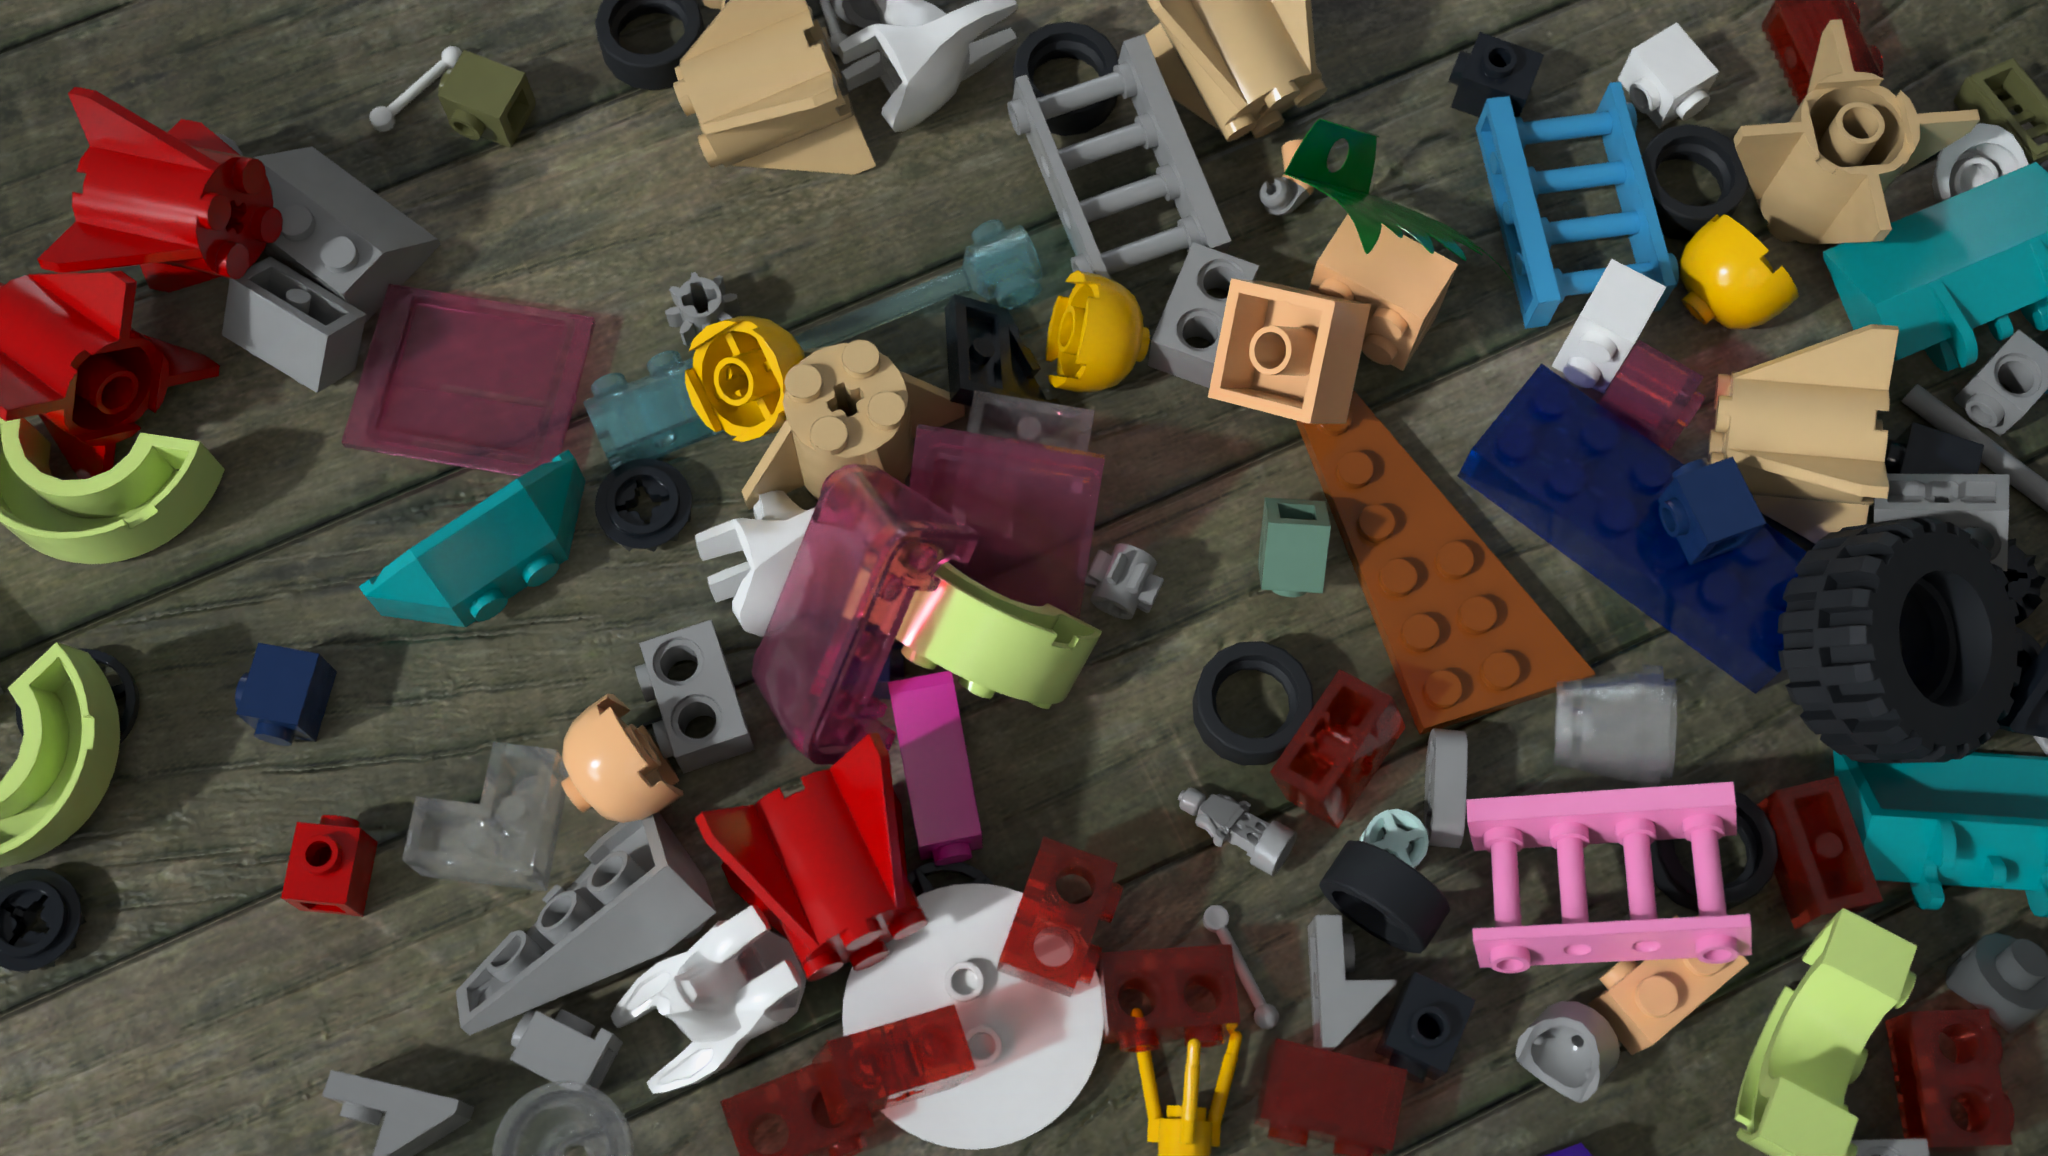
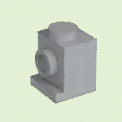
[510,1009,623,1102]

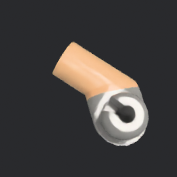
[1260,139,1315,216]

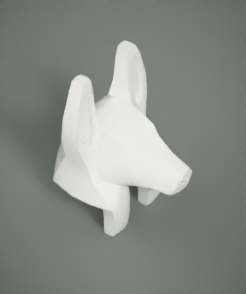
[838,0,1018,132]
[695,490,893,637]
[611,905,806,1094]

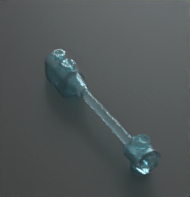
[583,219,1042,470]

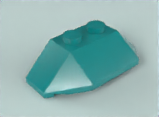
[359,449,586,627]

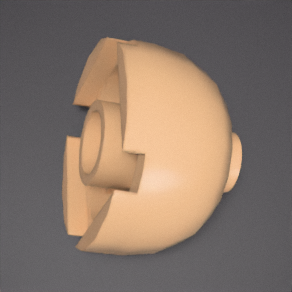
[561,693,684,823]

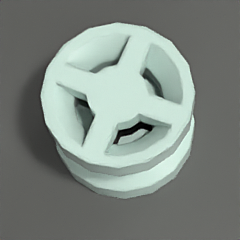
[1359,809,1429,869]

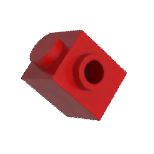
[281,815,378,917]

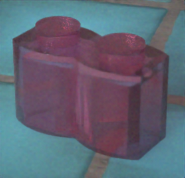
[1588,340,1706,458]

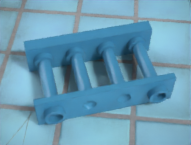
[1476,81,1679,329]

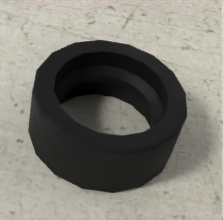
[595,0,705,91]
[1013,21,1119,136]
[1641,124,1748,241]
[1192,641,1314,766]
[1650,791,1778,912]
[1319,840,1451,954]

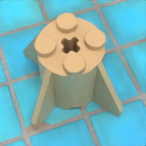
[673,0,876,175]
[1145,0,1327,142]
[1733,19,1980,244]
[1707,324,1899,544]
[741,340,965,528]

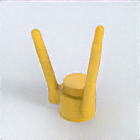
[1130,1008,1243,1156]

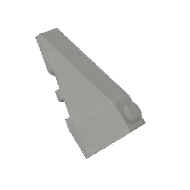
[456,812,717,1036]

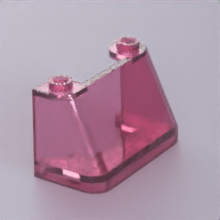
[752,464,981,765]

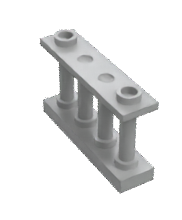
[1007,34,1232,279]

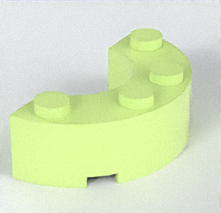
[0,418,225,564]
[848,518,1102,709]
[0,642,120,868]
[1735,908,1917,1156]

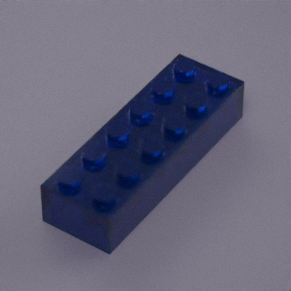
[1458,363,1807,694]

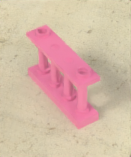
[1466,782,1752,973]

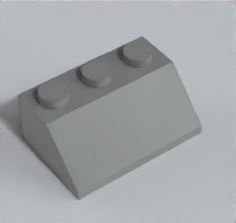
[254,146,441,323]

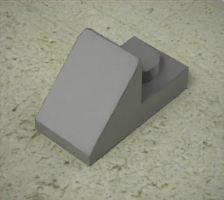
[1308,915,1397,1056]
[322,1070,474,1156]

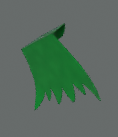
[1284,118,1514,283]

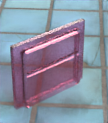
[341,284,596,477]
[904,424,1106,619]

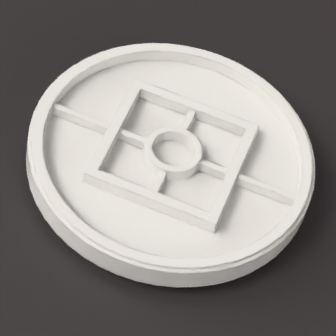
[842,883,1104,1150]

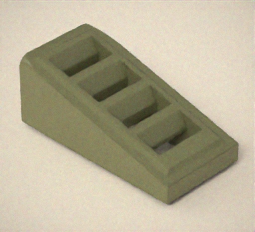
[1953,58,2048,164]

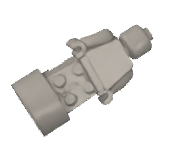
[1178,787,1298,877]

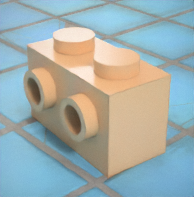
[1588,914,1749,1055]

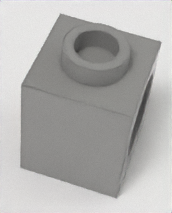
[1953,329,2048,437]

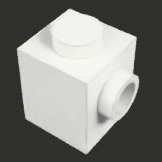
[1618,22,1719,128]

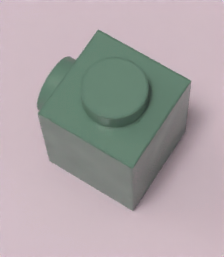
[1258,497,1331,597]

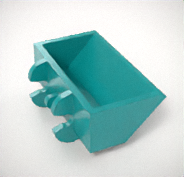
[1823,162,2048,371]
[1833,750,2048,918]

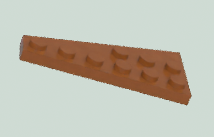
[1295,390,1596,735]

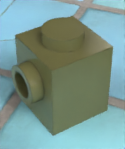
[438,50,537,148]

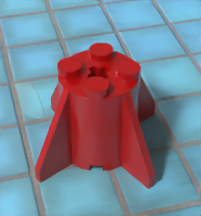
[37,86,283,293]
[0,271,220,479]
[695,732,929,982]

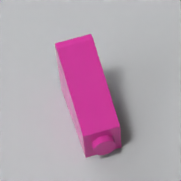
[888,671,983,865]

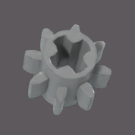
[665,272,741,346]
[1084,543,1164,620]

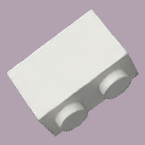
[1551,259,1666,394]

